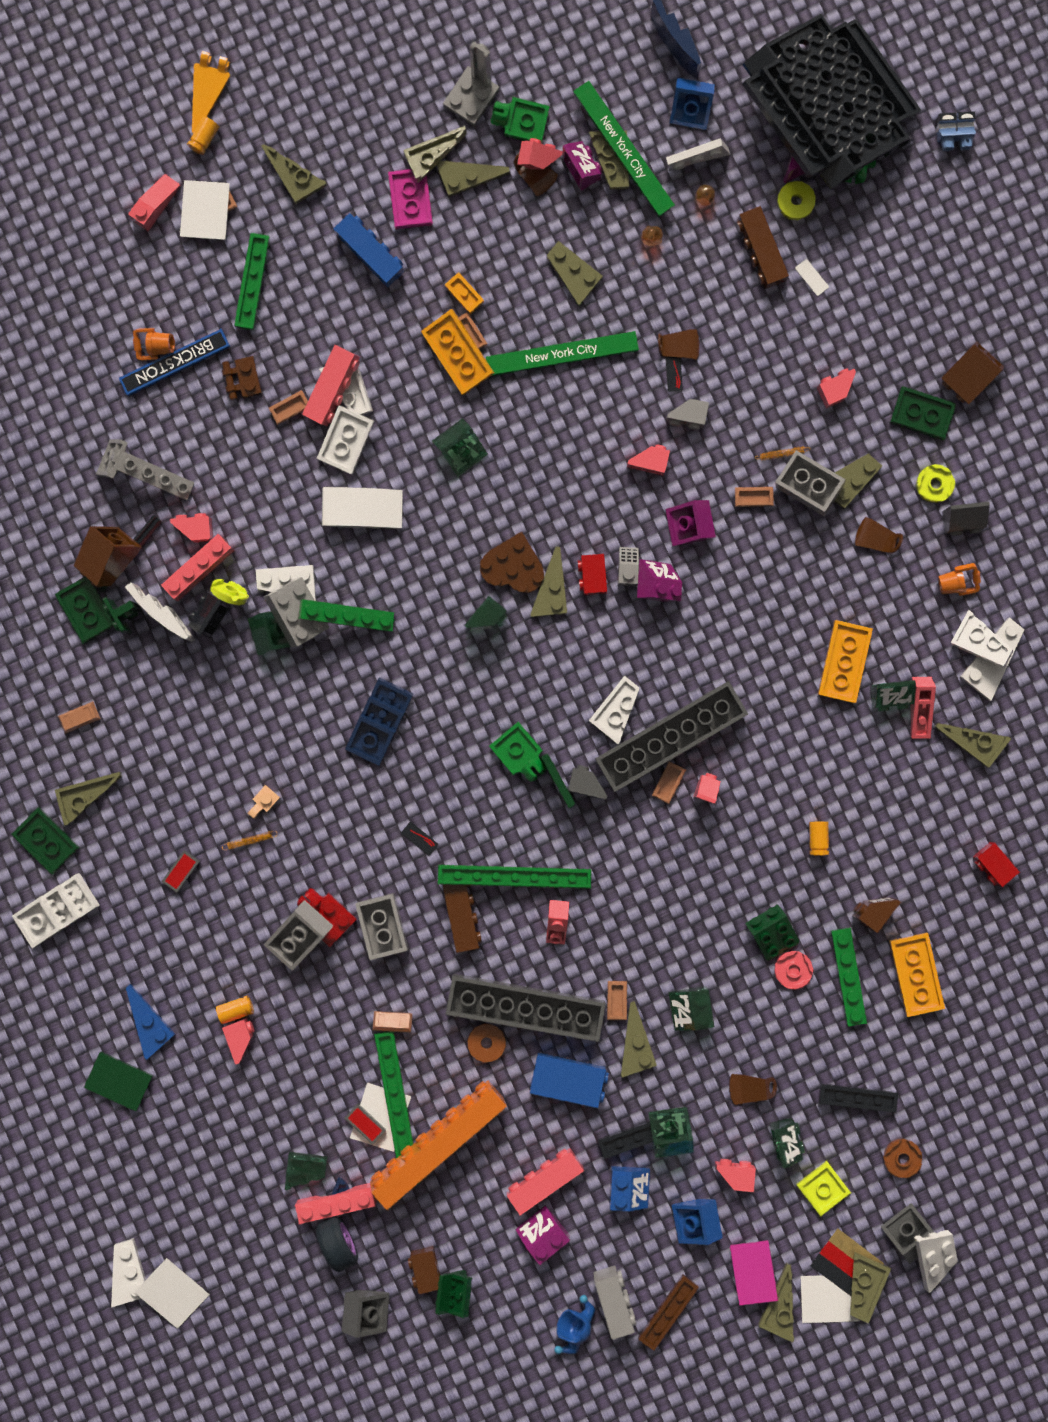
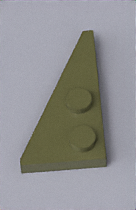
[403,126,467,183]
[261,144,327,204]
[436,161,510,197]
[530,547,567,617]
[934,723,1011,768]
[55,772,122,825]
[621,1001,657,1078]
[758,1262,794,1342]

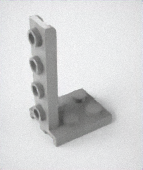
[443,41,499,127]
[96,439,194,500]

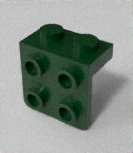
[745,904,799,961]

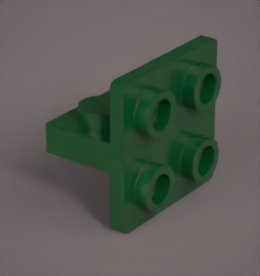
[103,597,142,635]
[435,1270,472,1318]

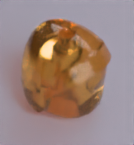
[695,185,715,206]
[641,226,663,246]

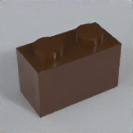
[408,1246,440,1294]

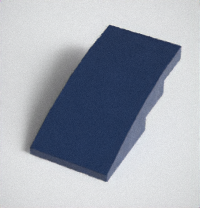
[650,0,702,79]
[345,677,414,766]

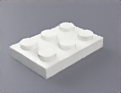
[317,405,375,474]

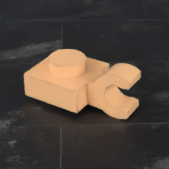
[248,785,280,819]

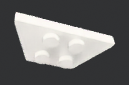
[914,1230,958,1293]

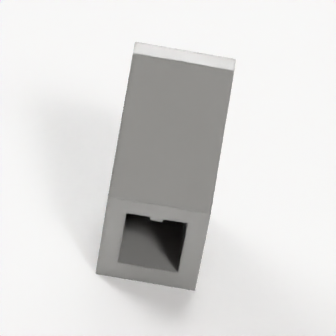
[666,399,709,430]

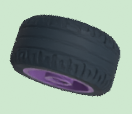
[316,1217,358,1272]

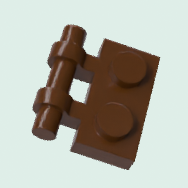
[222,356,262,400]

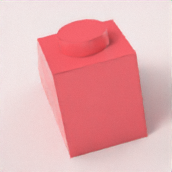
[627,445,670,476]
[693,773,721,803]
[222,1018,254,1065]

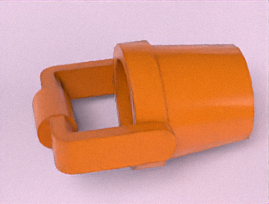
[133,328,175,360]
[938,563,981,596]

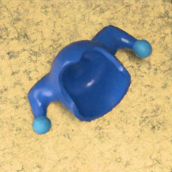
[554,1295,595,1355]

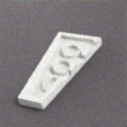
[960,617,1024,701]

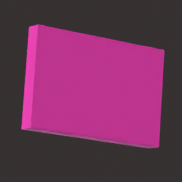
[388,169,433,230]
[730,1240,778,1305]

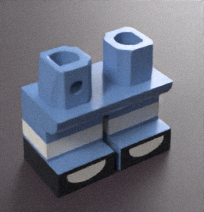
[935,111,976,151]

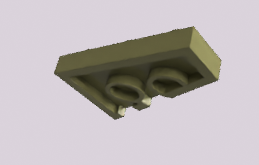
[589,130,629,190]
[547,241,603,307]
[835,453,882,509]
[850,1251,891,1324]

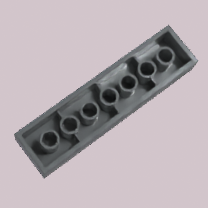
[595,681,748,792]
[446,974,606,1042]

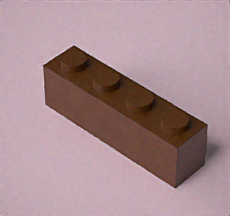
[736,206,789,289]
[442,884,482,953]

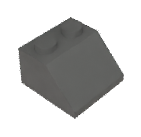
[942,502,990,536]
[568,765,607,799]
[881,1203,935,1264]
[342,1290,389,1338]

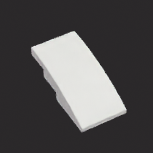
[322,487,403,529]
[125,583,195,642]
[12,873,99,948]

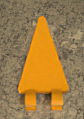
[192,51,230,133]

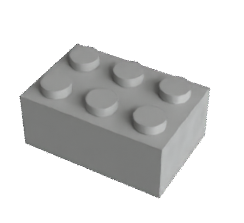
[775,450,846,517]
[264,577,330,647]
[355,892,409,960]
[264,900,333,971]
[593,1266,637,1340]

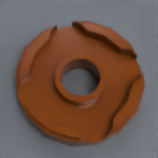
[468,1023,506,1062]
[883,1138,922,1178]

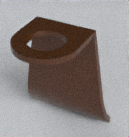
[513,152,558,196]
[658,329,700,360]
[855,517,903,553]
[729,1074,777,1105]

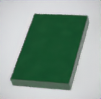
[889,386,956,441]
[55,577,114,644]
[541,754,575,808]
[11,807,80,875]
[84,1051,153,1111]

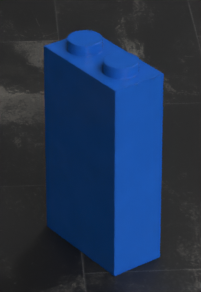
[530,1053,609,1108]

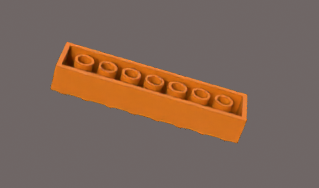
[370,1080,507,1210]

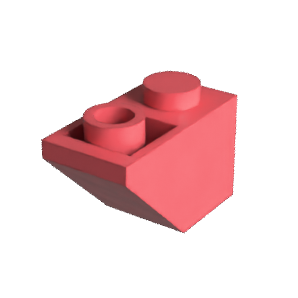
[517,138,562,170]
[817,368,856,408]
[170,513,213,543]
[546,900,569,944]
[715,1159,756,1192]

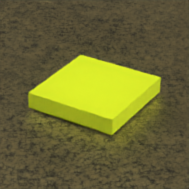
[796,1161,851,1216]

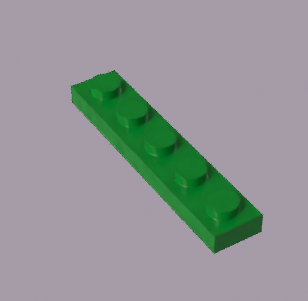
[234,233,270,331]
[298,599,394,632]
[831,927,867,1027]

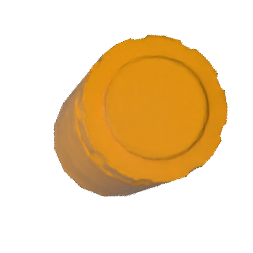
[187,116,220,155]
[809,821,829,856]
[216,995,254,1024]

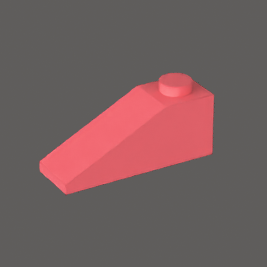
[128,174,181,231]
[911,677,936,739]

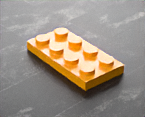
[421,309,494,395]
[817,620,873,703]
[889,933,945,1017]

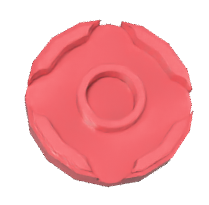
[774,951,813,990]

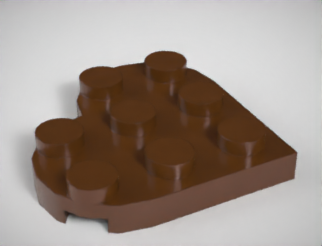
[480,532,544,593]

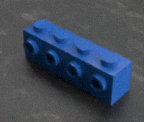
[333,213,404,288]

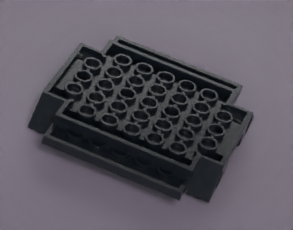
[742,14,922,190]

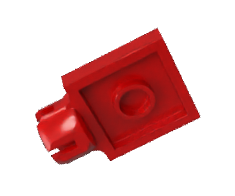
[297,888,357,947]

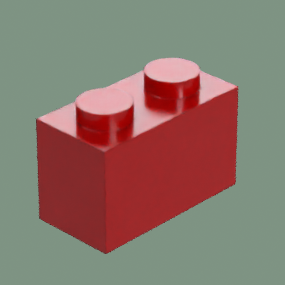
[577,554,607,595]
[973,842,1020,887]

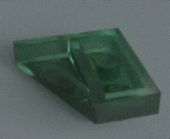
[284,1152,328,1190]

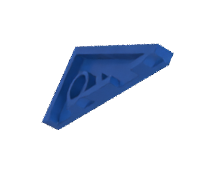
[126,984,175,1060]

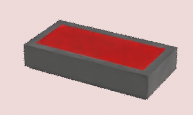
[161,850,200,893]
[345,1103,386,1145]

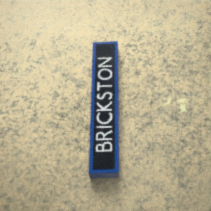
[119,329,231,396]

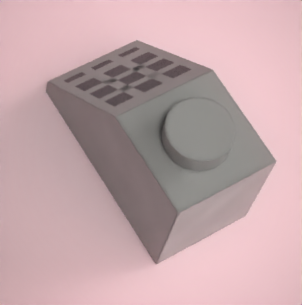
[617,547,639,586]

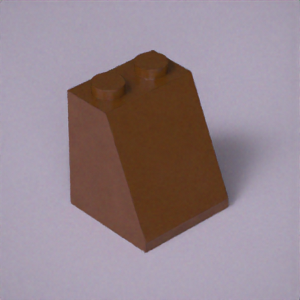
[941,341,1004,404]
[73,526,142,587]

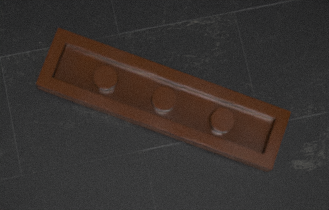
[638,1274,699,1351]

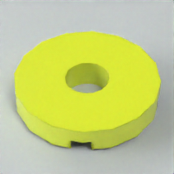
[777,181,816,220]
[916,464,955,503]
[210,579,249,605]

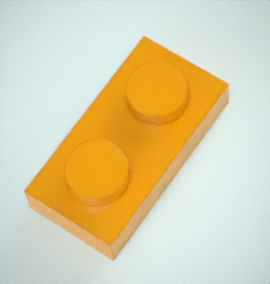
[445,272,484,314]

